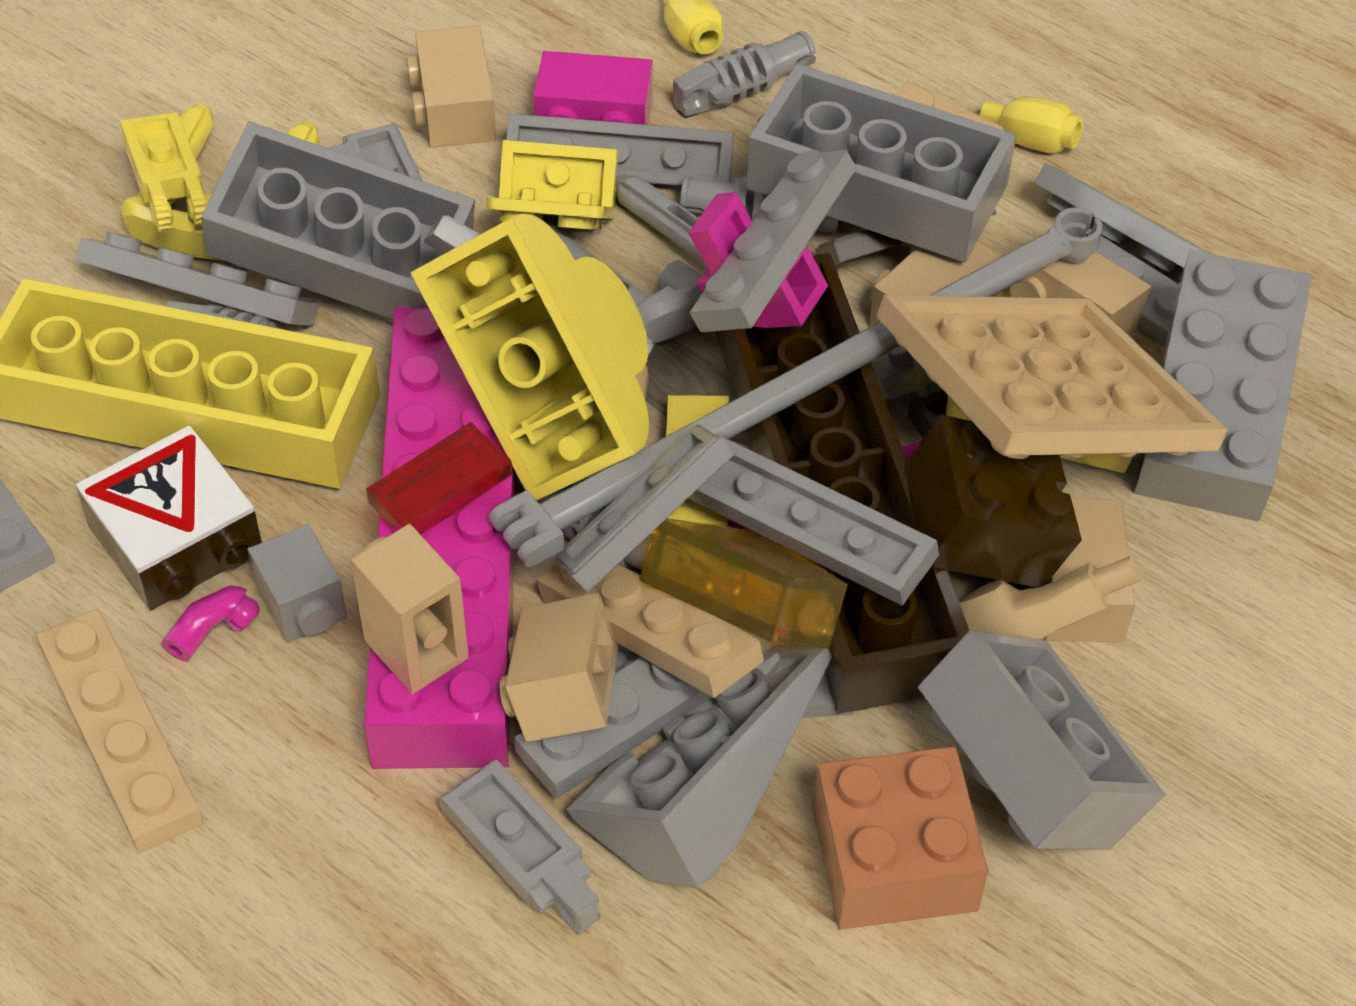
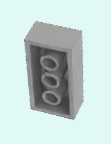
[747,64,1016,263]
[201,121,475,319]
[1134,249,1312,521]

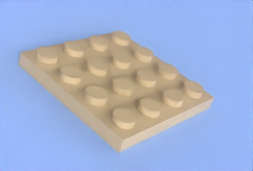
[877,295,1228,459]

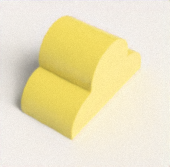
[410,214,649,501]

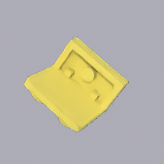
[486,140,619,229]

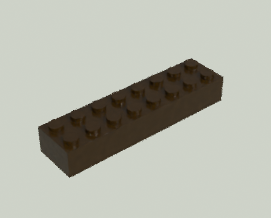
[715,253,970,714]

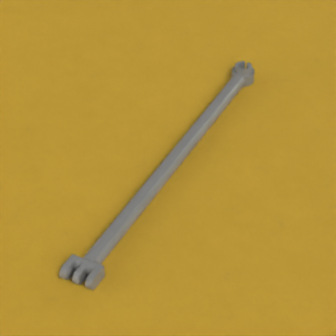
[489,207,1103,567]

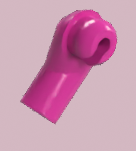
[161,585,260,662]

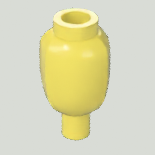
[662,0,723,55]
[980,96,1083,154]

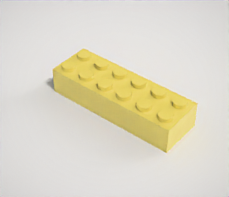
[0,278,380,489]

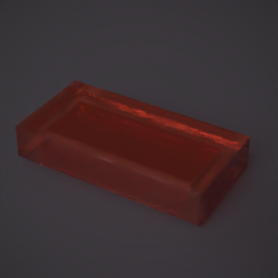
[366,422,513,535]

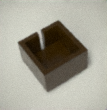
[905,414,1082,587]

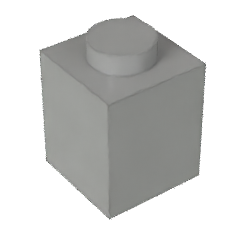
[248,524,347,643]

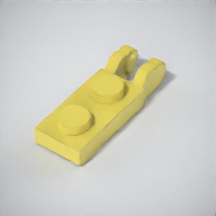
[120,112,207,232]

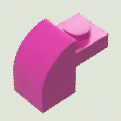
[688,192,828,328]

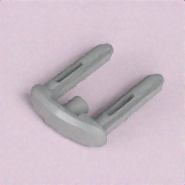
[549,174,706,344]

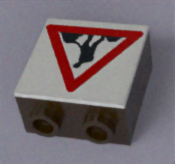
[75,425,262,611]

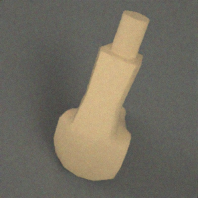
[959,556,1142,640]

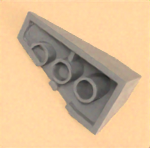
[567,644,832,889]

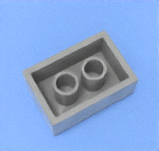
[918,630,1166,850]

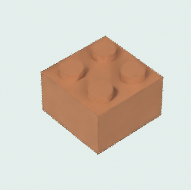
[813,746,988,930]

